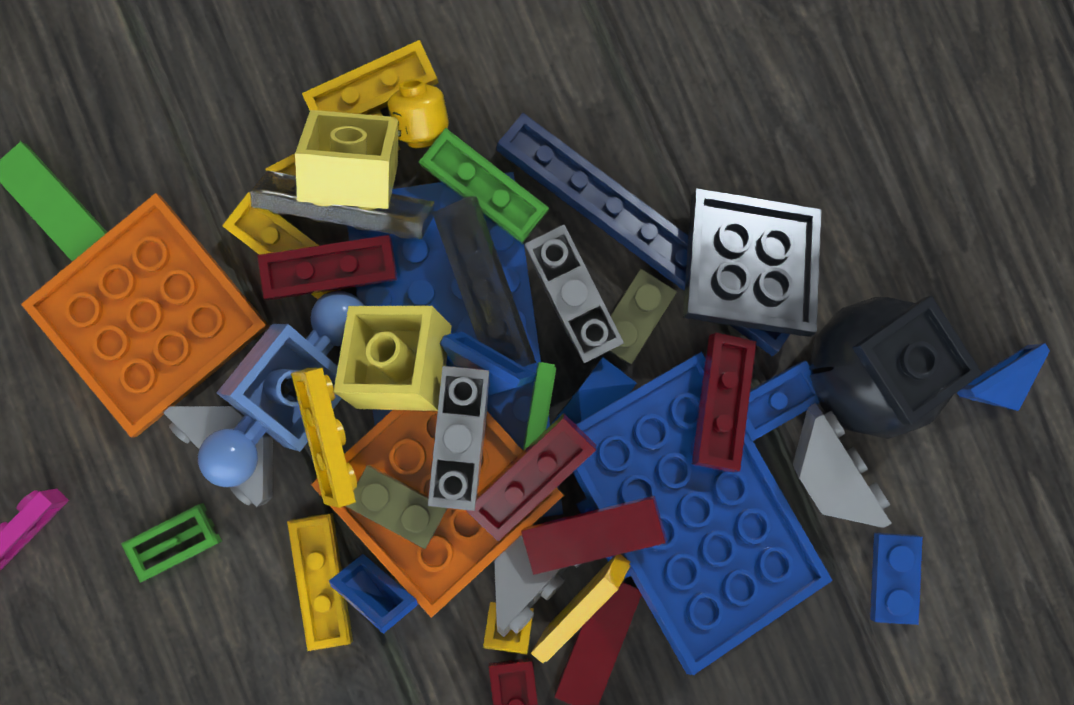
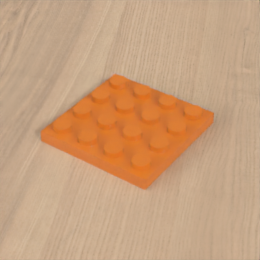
[21,193,270,438]
[311,410,564,618]

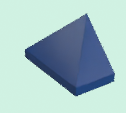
[440,332,536,396]
[957,343,1050,411]
[551,357,637,424]
[329,554,418,634]

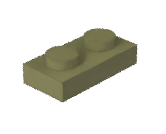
[608,269,677,365]
[346,465,448,549]

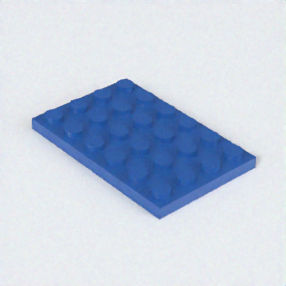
[572,352,833,675]

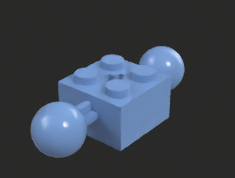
[198,290,364,487]

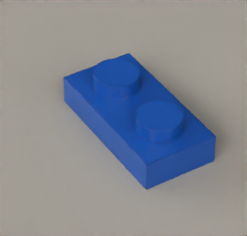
[745,360,819,441]
[870,533,923,625]

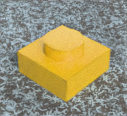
[483,602,534,655]

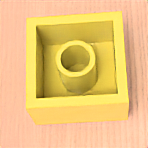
[295,110,398,210]
[333,306,452,411]

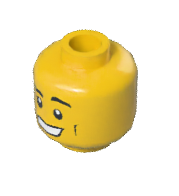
[388,79,449,148]

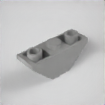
[525,225,624,363]
[428,366,489,511]
[793,403,891,528]
[163,406,273,507]
[495,535,582,637]

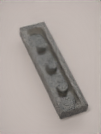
[250,170,435,239]
[432,196,536,367]

